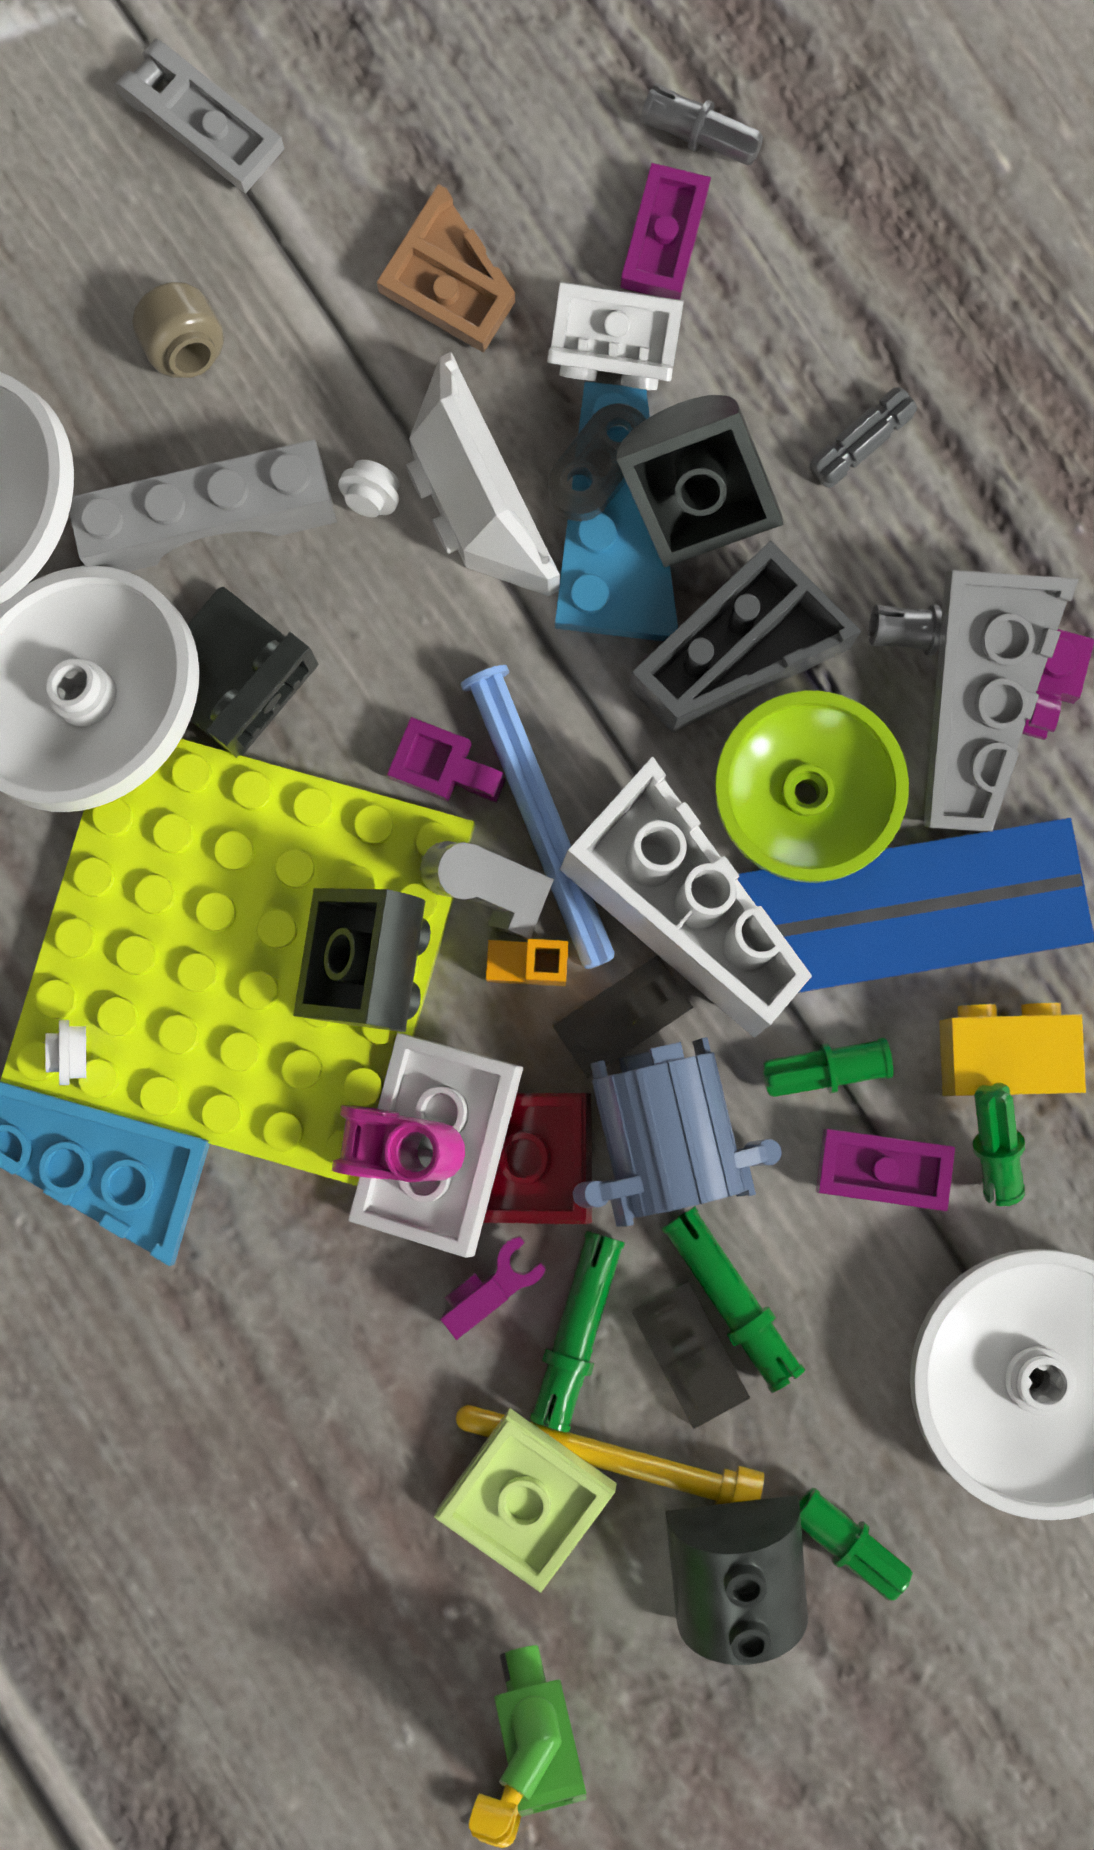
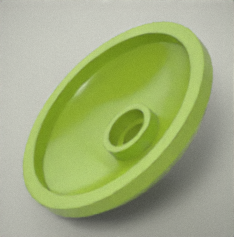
[715,690,909,883]

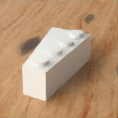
[559,756,812,1038]

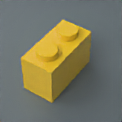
[939,1003,1086,1096]

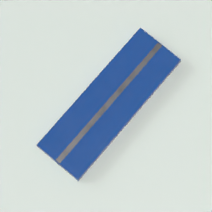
[737,818,1094,993]

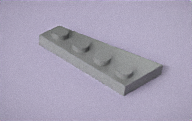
[924,570,1079,832]

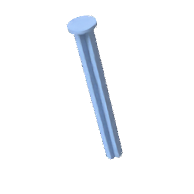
[460,665,614,969]

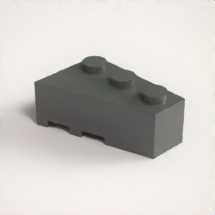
[629,540,862,733]

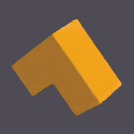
[486,939,568,987]

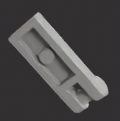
[114,39,285,194]

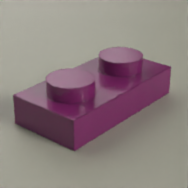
[620,162,711,300]
[816,1129,955,1211]

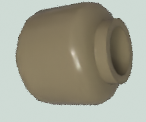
[132,282,224,378]

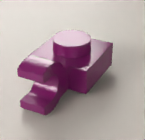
[1022,629,1094,740]
[387,717,506,803]
[440,1235,546,1340]

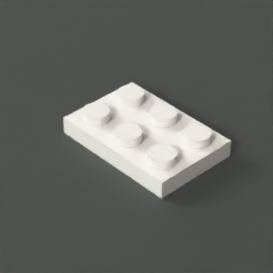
[348,1033,523,1258]

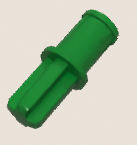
[762,1038,894,1097]
[973,1083,1025,1207]
[799,1488,913,1601]

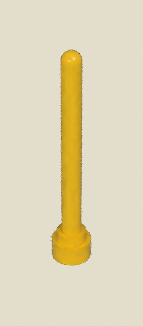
[456,1405,764,1505]

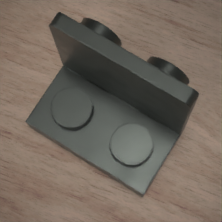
[187,587,319,758]

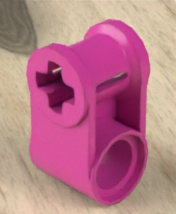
[332,1105,465,1182]

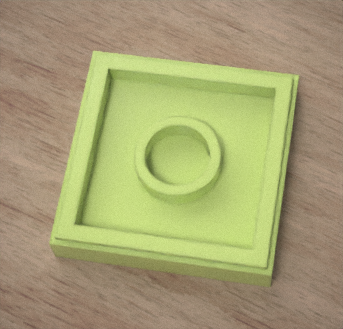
[434,1408,617,1593]

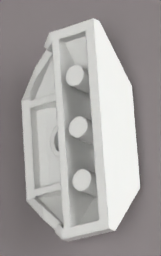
[406,352,560,596]

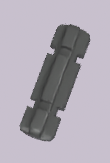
[809,387,917,488]

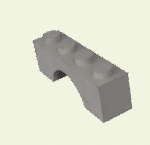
[69,439,337,572]

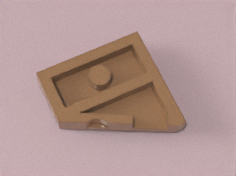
[377,184,515,353]

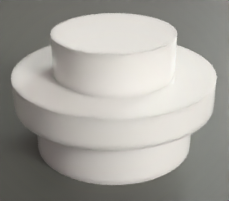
[338,460,400,517]
[45,1020,86,1085]

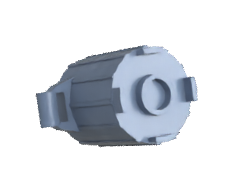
[573,1037,782,1227]

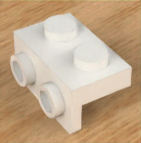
[547,282,684,390]

